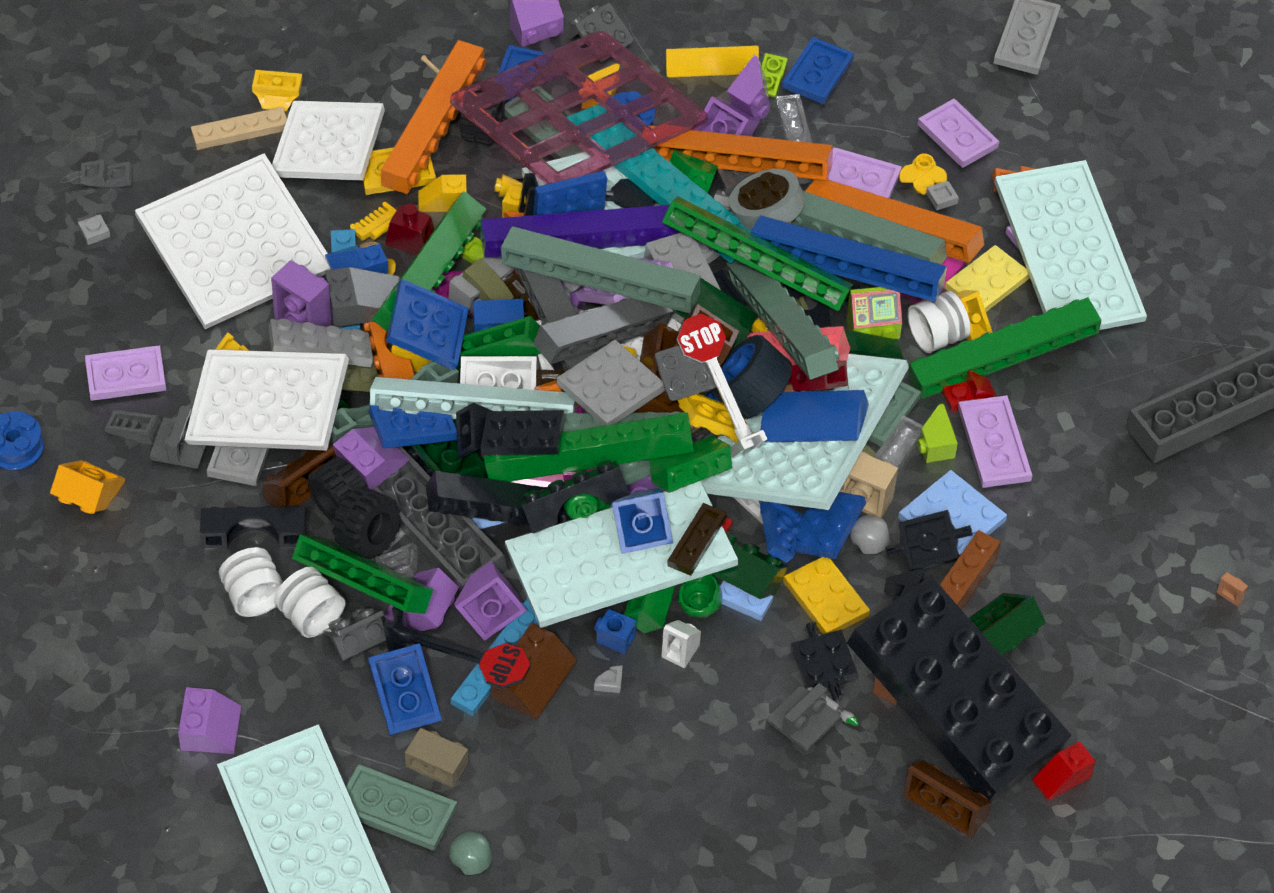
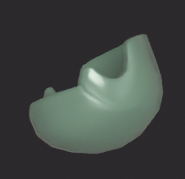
[449,831,493,875]

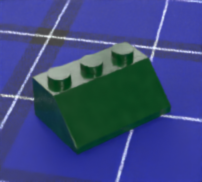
[671,273,757,352]
[410,440,486,478]
[712,531,788,599]
[969,593,1046,655]

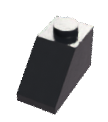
[456,402,492,459]

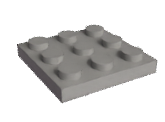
[557,340,665,426]

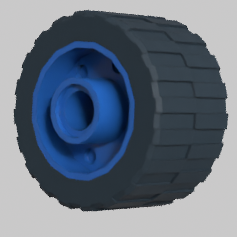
[711,335,792,419]

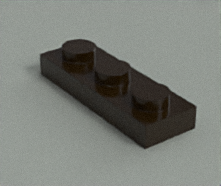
[667,503,727,576]

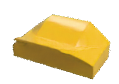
[252,70,303,111]

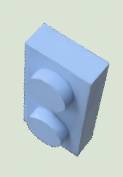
[720,581,773,621]

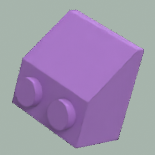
[510,0,564,47]
[727,55,771,121]
[694,96,760,136]
[333,427,409,490]
[454,561,527,641]
[384,567,459,631]
[178,687,242,754]

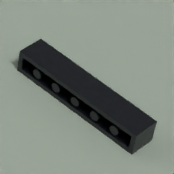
[426,471,573,527]

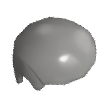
[850,514,890,554]

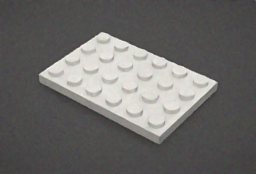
[184,350,349,450]

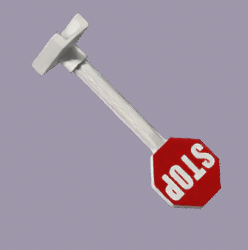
[677,314,767,457]

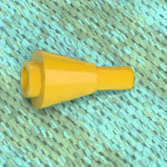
[494,174,523,197]

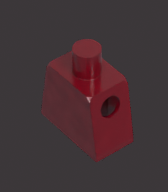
[385,204,434,255]
[787,360,848,391]

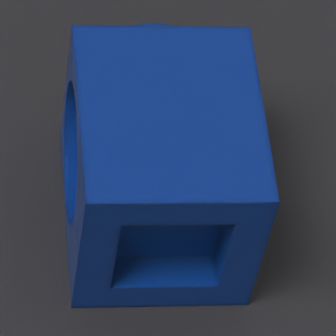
[594,609,637,654]

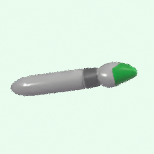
[807,687,859,726]

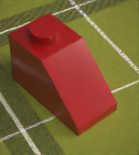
[1032,741,1096,801]

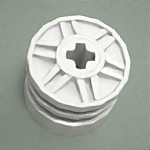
[907,291,970,354]
[219,547,283,617]
[274,567,345,638]

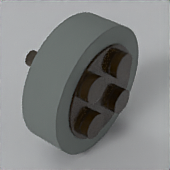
[729,169,805,230]

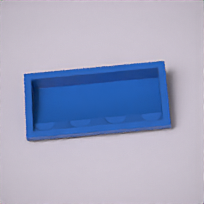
[760,390,869,443]

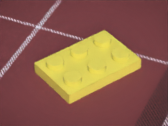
[945,245,1030,312]

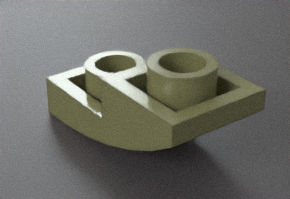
[462,258,514,300]

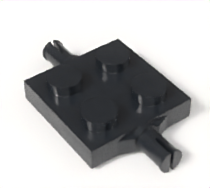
[885,510,973,571]
[791,622,858,701]

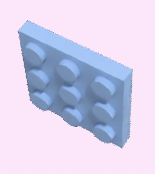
[898,470,1007,564]

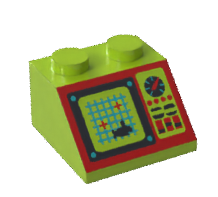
[846,287,902,339]

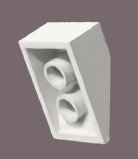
[460,356,539,390]

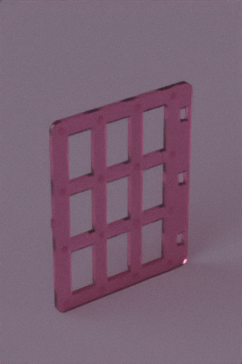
[450,31,708,184]

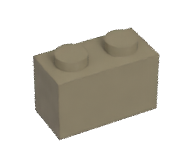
[405,728,468,788]

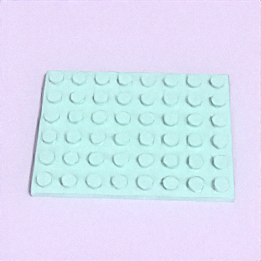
[701,354,909,510]

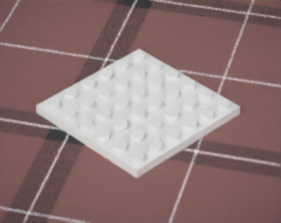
[135,153,331,329]

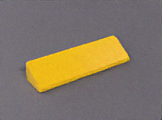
[665,46,759,77]

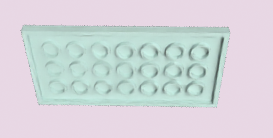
[994,160,1147,330]
[505,481,738,628]
[217,724,391,893]

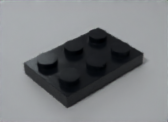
[480,410,565,455]

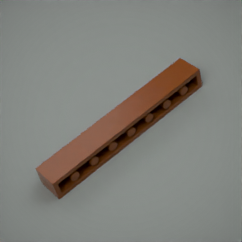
[873,530,1001,705]

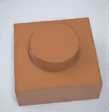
[1216,572,1248,606]

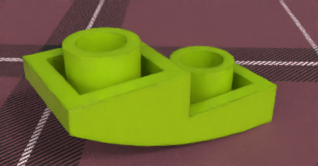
[762,53,788,98]

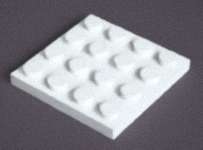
[272,101,385,180]

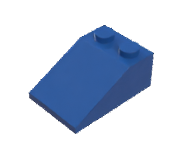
[367,643,442,735]

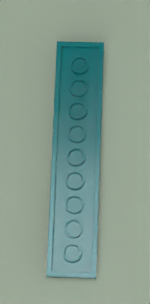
[564,104,751,263]

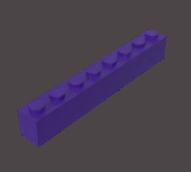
[480,205,679,258]

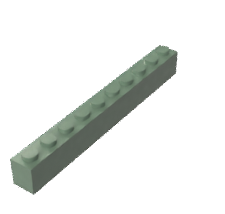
[726,260,839,380]

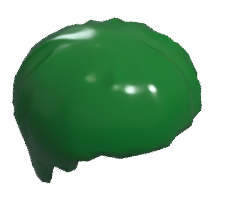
[678,574,723,619]

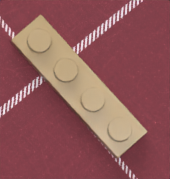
[191,107,287,150]

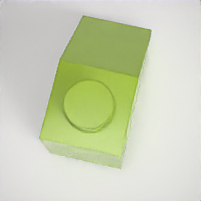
[917,404,958,463]

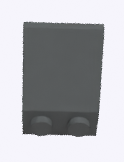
[325,267,399,327]

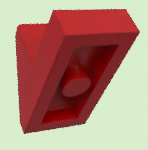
[942,370,997,412]

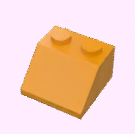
[50,460,126,514]

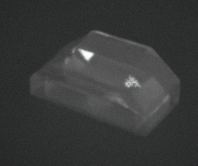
[373,543,418,579]

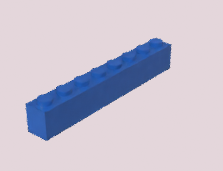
[751,215,947,302]

